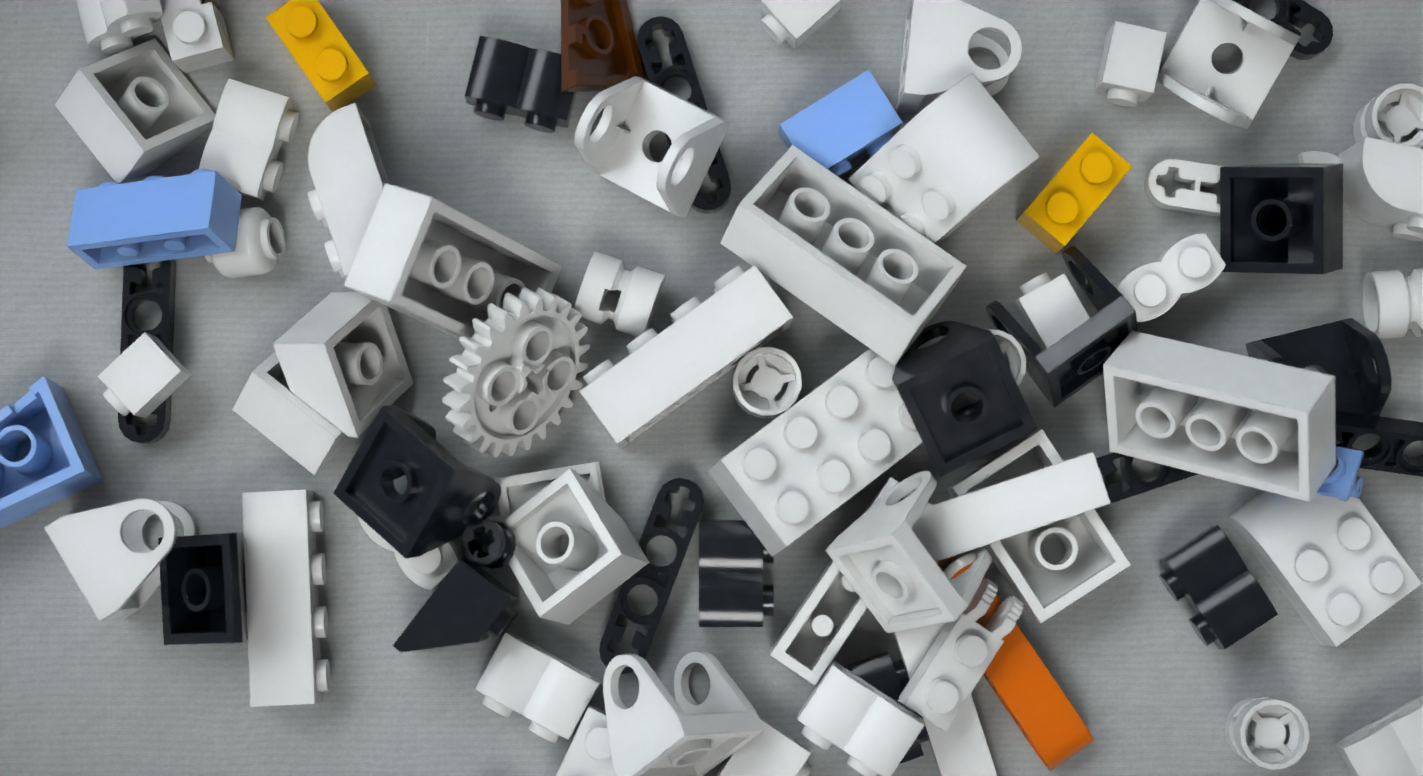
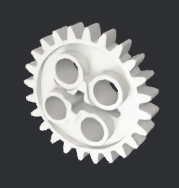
[442,288,590,457]

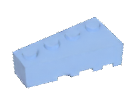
[0,376,103,529]

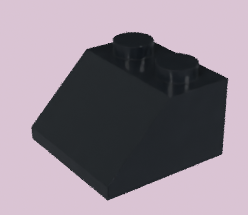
[1220,163,1343,274]
[158,533,248,645]
[392,559,519,652]

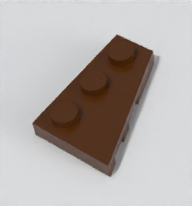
[561,0,645,92]

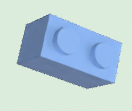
[778,70,903,178]

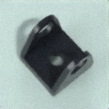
[985,246,1138,408]
[1246,318,1392,416]
[892,321,1038,477]
[333,405,501,559]

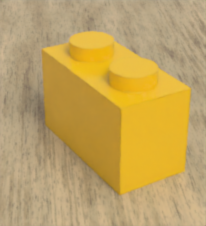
[265,0,377,112]
[1016,132,1133,254]

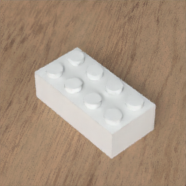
[720,145,967,366]
[344,183,562,339]
[579,265,793,449]
[1103,331,1336,502]
[708,349,923,557]

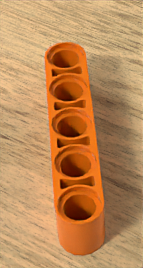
[936,554,1094,771]

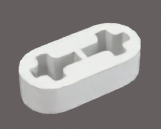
[1144,159,1223,217]

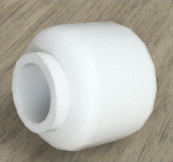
[205,207,285,279]

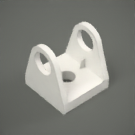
[896,0,1022,114]
[1157,0,1300,129]
[574,76,730,218]
[825,471,992,633]
[44,499,197,621]
[603,652,764,776]

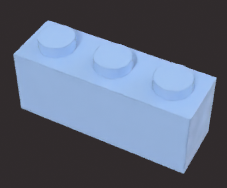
[67,169,242,270]

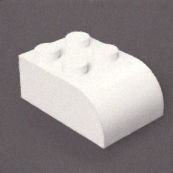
[849,73,1040,245]
[307,103,390,278]
[1338,137,1423,241]
[946,430,1131,623]
[1227,491,1422,647]

